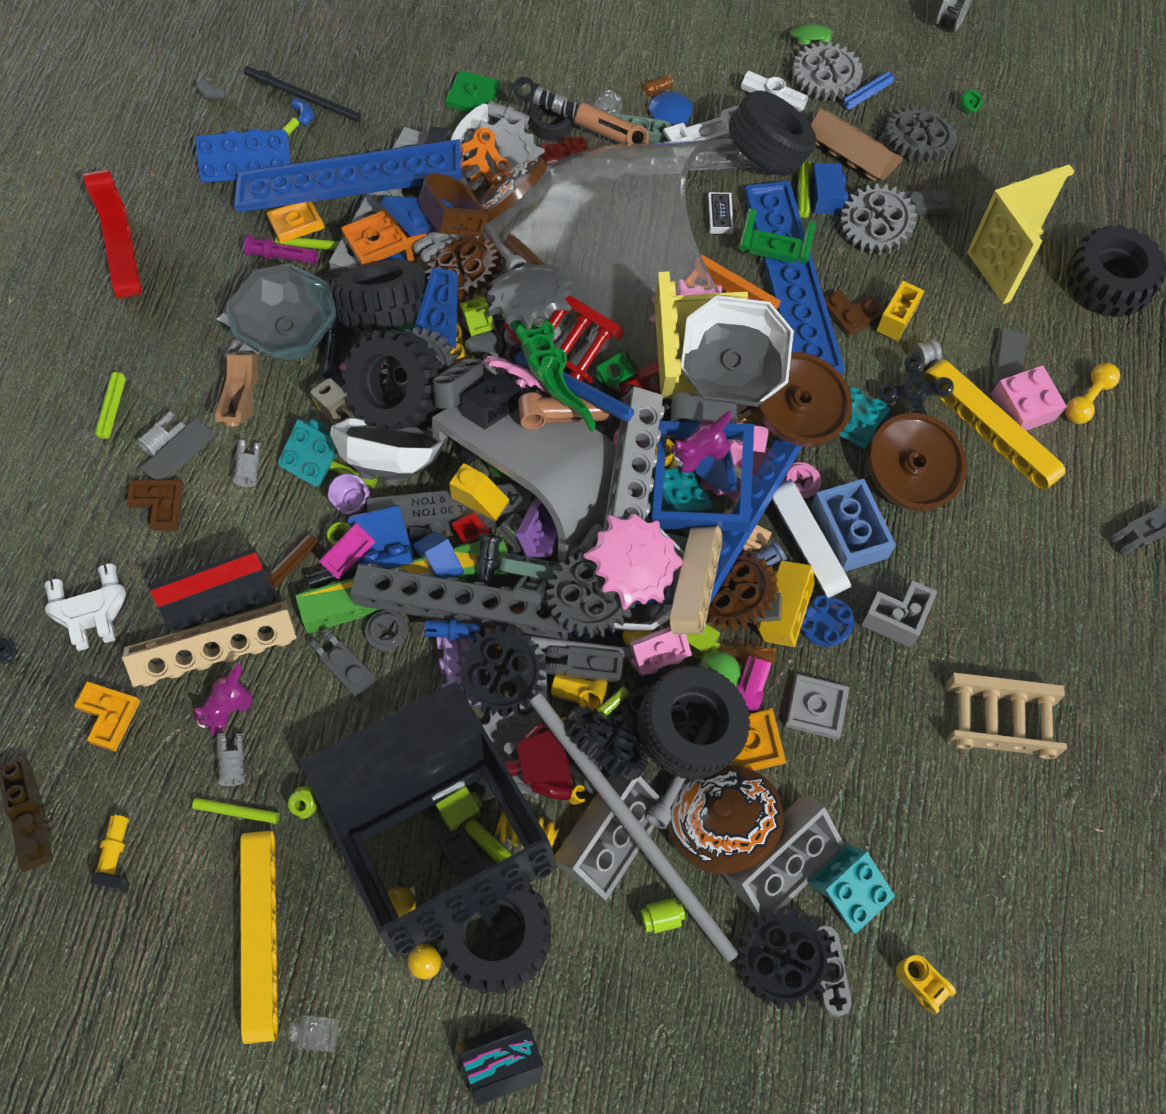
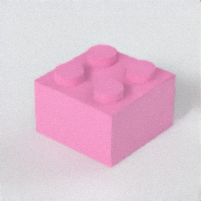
[990,366,1067,430]

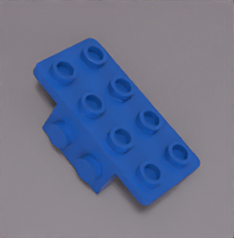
[195,129,291,183]

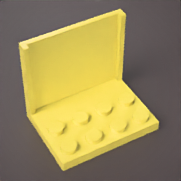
[967,165,1074,304]
[654,271,748,399]

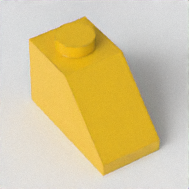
[449,463,509,521]

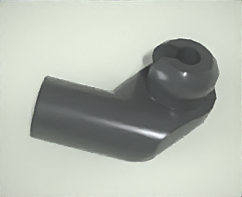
[195,78,226,99]

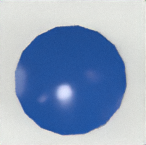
[649,92,693,125]
[801,595,854,647]

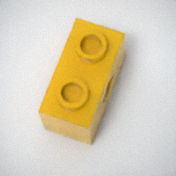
[877,281,924,341]

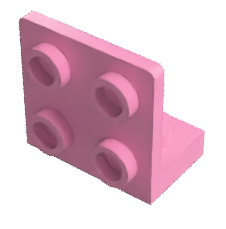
[625,627,692,675]

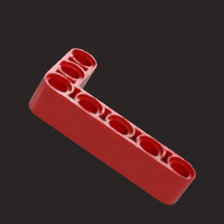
[83,169,142,300]

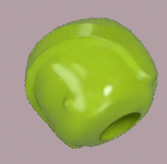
[288,786,319,819]

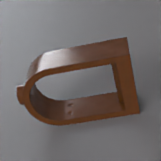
[418,173,489,236]

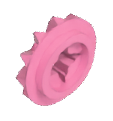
[781,462,821,500]

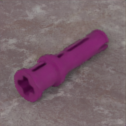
[244,235,318,265]

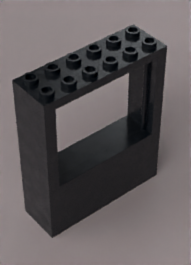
[300,681,558,958]

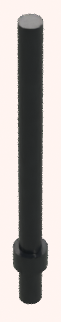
[244,66,361,122]

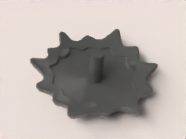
[487,263,574,330]

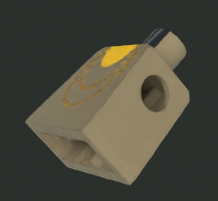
[310,379,358,426]

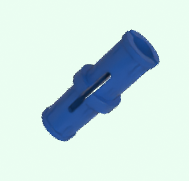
[425,619,482,641]

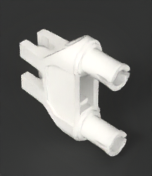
[44,564,126,651]

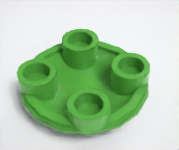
[790,24,833,44]

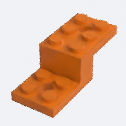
[341,209,432,264]

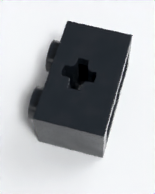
[462,373,521,430]

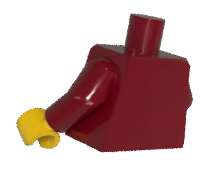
[504,717,585,805]

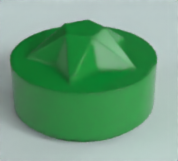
[959,90,983,114]

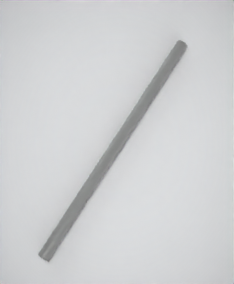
[529,693,739,963]

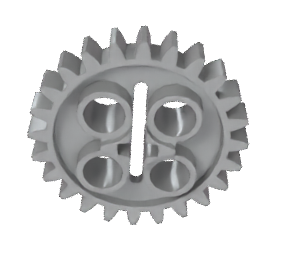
[792,42,863,101]
[840,183,917,255]

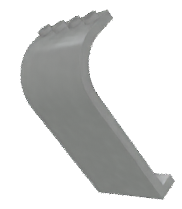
[432,374,635,565]

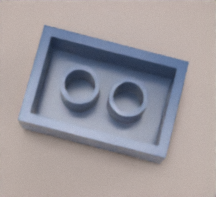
[811,479,896,572]

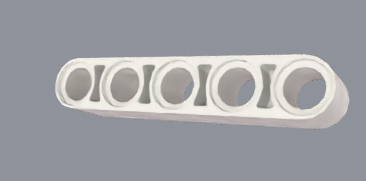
[771,479,851,598]

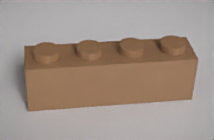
[811,108,904,181]

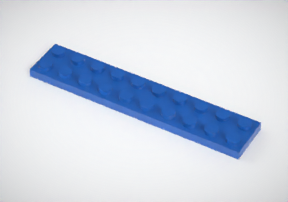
[234,139,462,212]
[744,181,845,374]

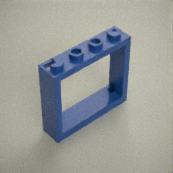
[648,421,754,532]

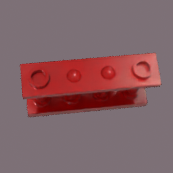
[503,295,624,384]

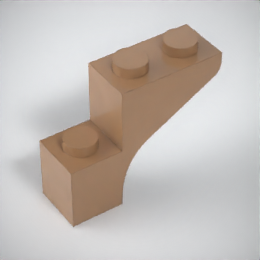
[215,352,258,426]

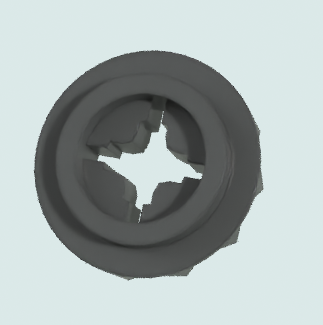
[365,611,409,652]

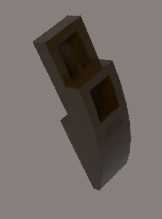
[0,755,53,872]

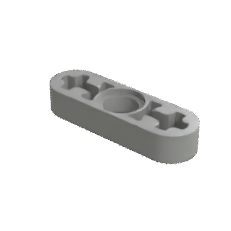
[811,926,852,1017]

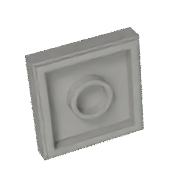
[785,674,849,740]

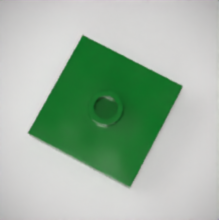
[445,70,501,113]

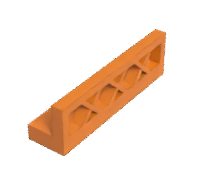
[684,254,780,311]

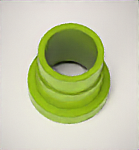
[327,522,350,546]

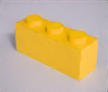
[757,561,816,647]

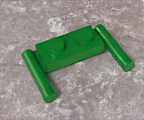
[739,209,816,264]

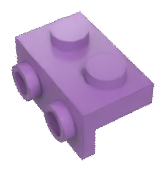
[516,499,558,558]

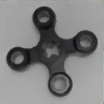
[878,354,954,415]

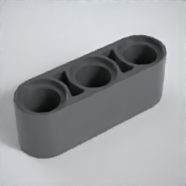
[433,358,484,409]
[671,392,737,423]

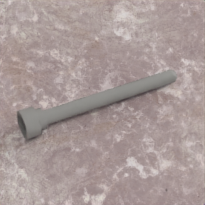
[483,223,527,272]
[506,628,634,659]
[646,714,714,829]

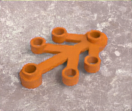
[462,127,509,200]

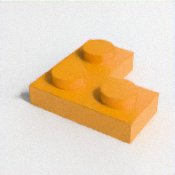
[74,682,141,752]

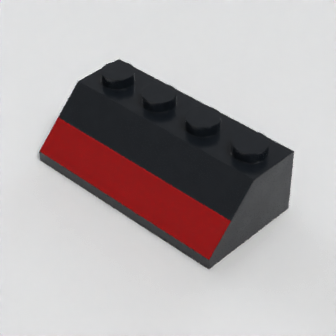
[149,548,277,633]

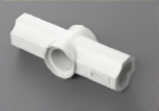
[741,71,808,113]

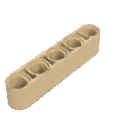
[670,526,722,635]

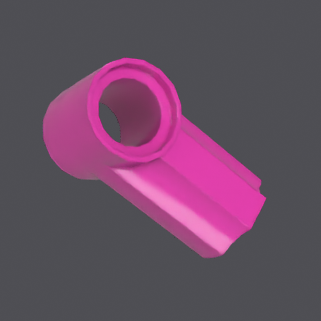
[736,655,771,713]

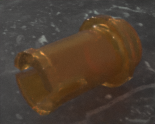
[645,75,674,97]

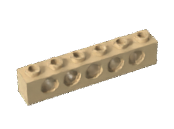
[122,601,297,687]

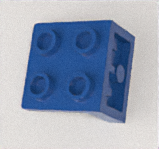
[348,505,413,569]

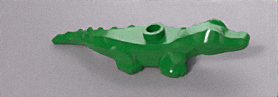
[509,320,596,432]

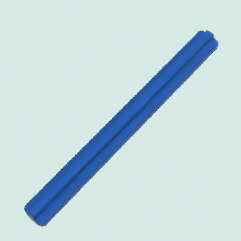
[514,351,634,422]

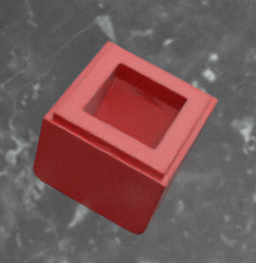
[451,511,490,543]

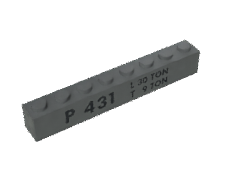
[367,483,553,536]

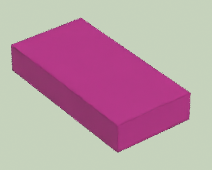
[319,523,376,580]

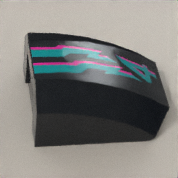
[457,1021,544,1107]

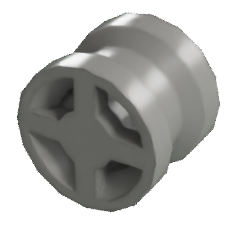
[912,338,942,366]

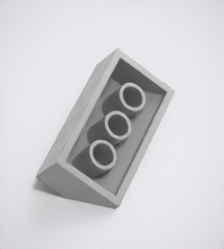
[554,771,662,901]
[723,795,846,921]

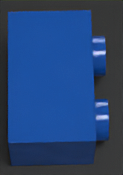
[811,163,848,214]

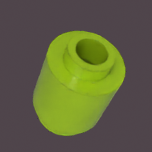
[640,897,685,934]

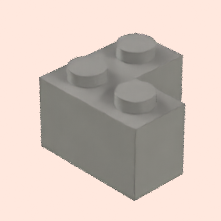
[861,580,938,648]

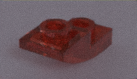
[540,137,590,166]

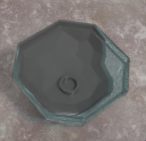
[226,263,337,360]

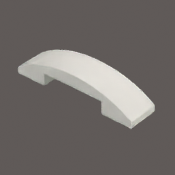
[451,103,489,162]
[663,105,739,149]

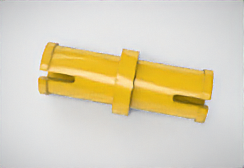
[95,815,129,875]

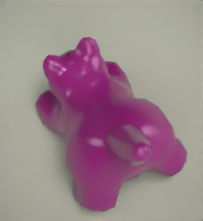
[670,411,732,473]
[193,663,253,736]

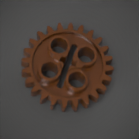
[425,234,502,303]
[706,550,779,632]

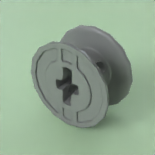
[936,0,972,32]

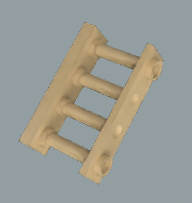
[947,673,1067,759]

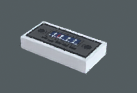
[708,192,734,234]

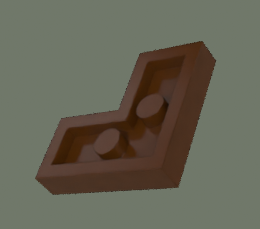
[824,289,885,338]
[127,480,184,531]

